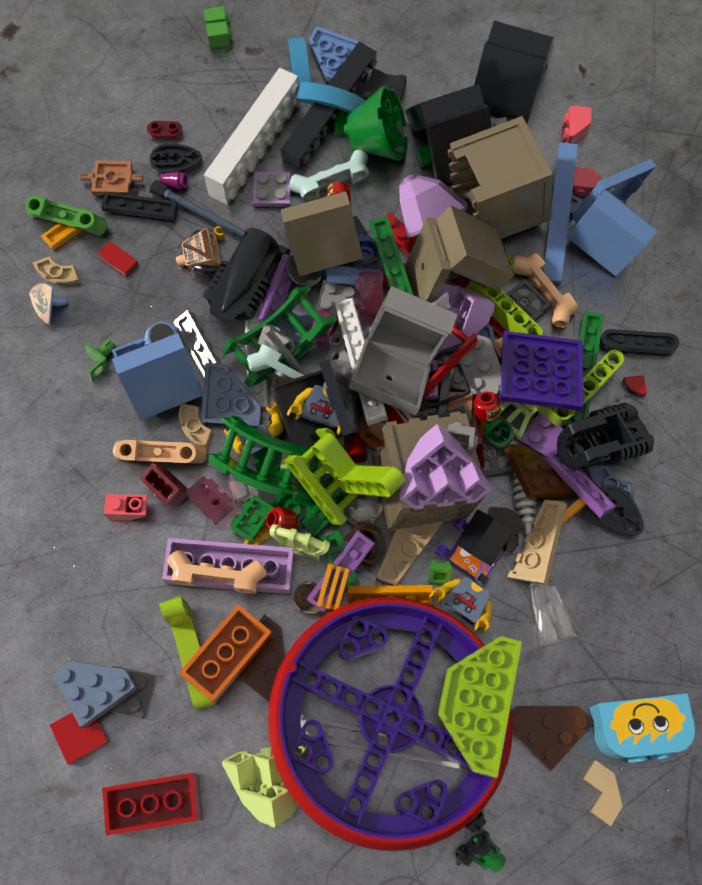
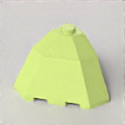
[222,747,308,827]

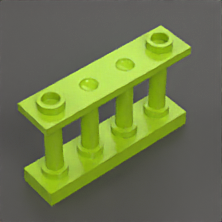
[284,428,360,525]

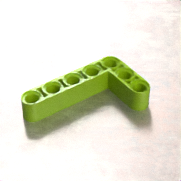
[467,255,543,335]
[532,350,624,427]
[312,433,406,497]
[160,596,217,711]

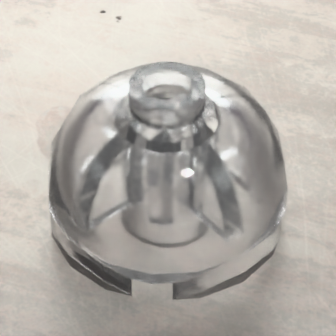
[343,495,383,526]

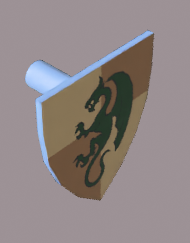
[29,283,66,325]

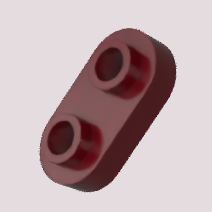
[147,121,183,140]

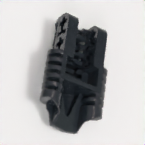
[203,228,279,322]
[556,402,654,470]

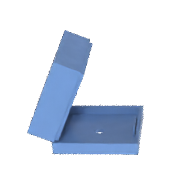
[566,159,657,276]
[112,325,203,421]

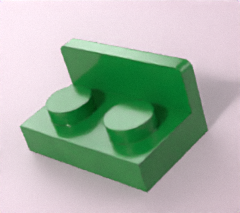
[230,495,274,543]

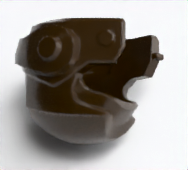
[343,522,386,566]

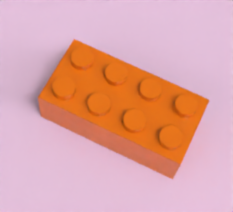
[179,604,271,704]

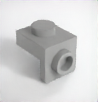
[447,423,478,455]

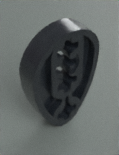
[150,143,203,176]
[590,485,644,536]

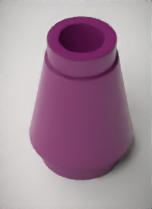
[159,171,188,190]

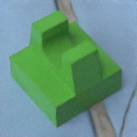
[428,559,452,584]

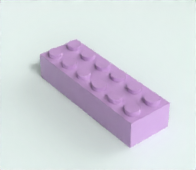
[162,538,295,595]

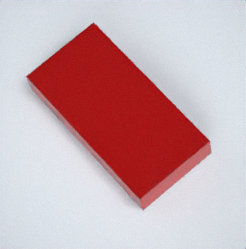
[97,241,138,276]

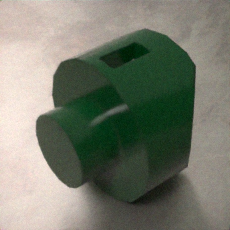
[484,417,514,447]

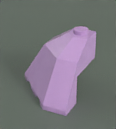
[399,175,468,238]
[436,281,495,351]
[399,424,493,509]

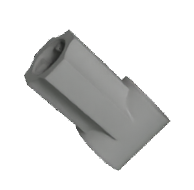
[258,324,295,353]

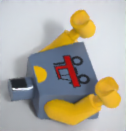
[287,382,348,436]
[224,402,283,455]
[430,573,492,635]

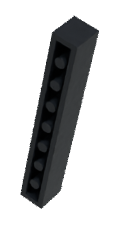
[281,41,377,168]

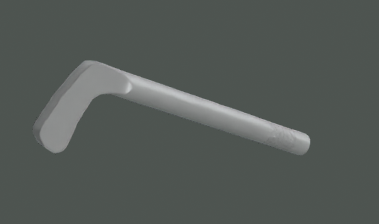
[263,326,312,375]

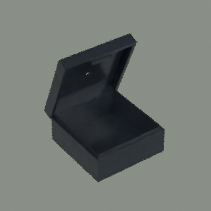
[474,21,554,122]
[405,84,492,185]
[271,359,369,447]

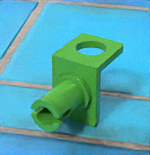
[85,339,117,382]

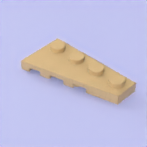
[507,500,567,585]
[376,521,443,586]

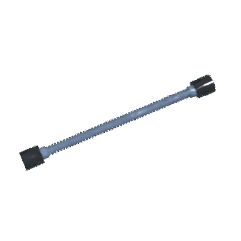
[150,180,290,261]

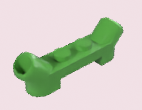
[25,195,107,236]

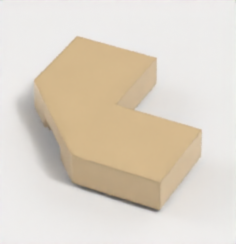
[583,760,623,826]

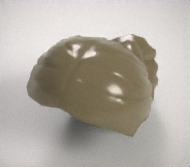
[293,581,334,616]

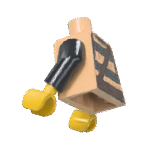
[176,226,225,276]

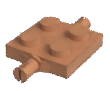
[80,160,143,196]

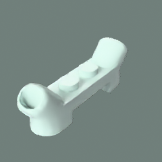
[290,150,369,201]
[247,344,314,379]

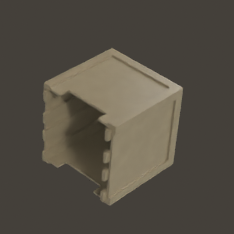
[448,116,553,239]
[372,411,487,531]

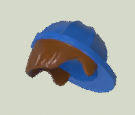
[352,234,380,270]

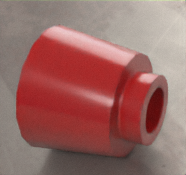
[346,438,368,463]

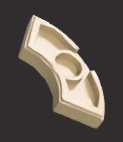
[32,256,81,286]
[179,403,213,450]

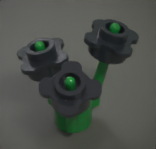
[456,811,506,872]

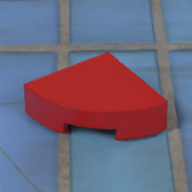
[623,375,647,396]

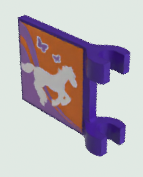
[434,517,504,579]

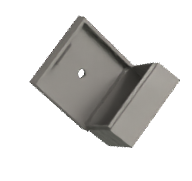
[348,286,458,416]

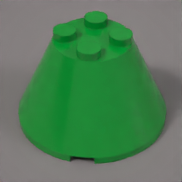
[344,85,408,161]

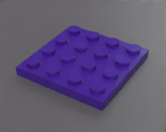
[500,331,583,411]

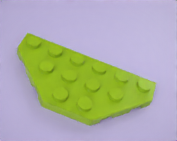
[438,636,522,778]

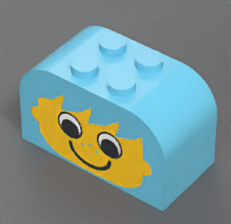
[589,693,695,763]

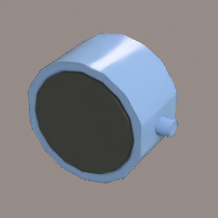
[144,321,177,346]

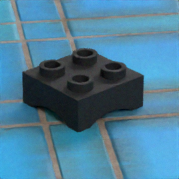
[363,68,407,102]

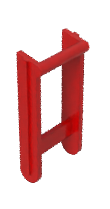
[422,307,478,400]

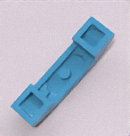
[288,37,311,84]
[296,82,365,115]

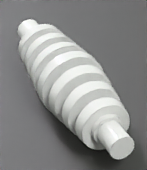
[514,472,537,535]

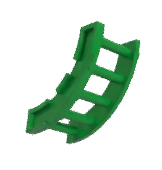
[221,285,337,388]
[208,416,320,501]

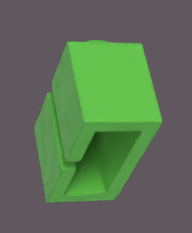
[203,6,233,48]

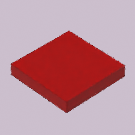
[50,712,109,765]

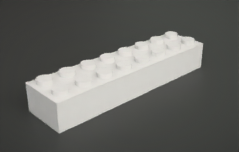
[204,68,300,205]

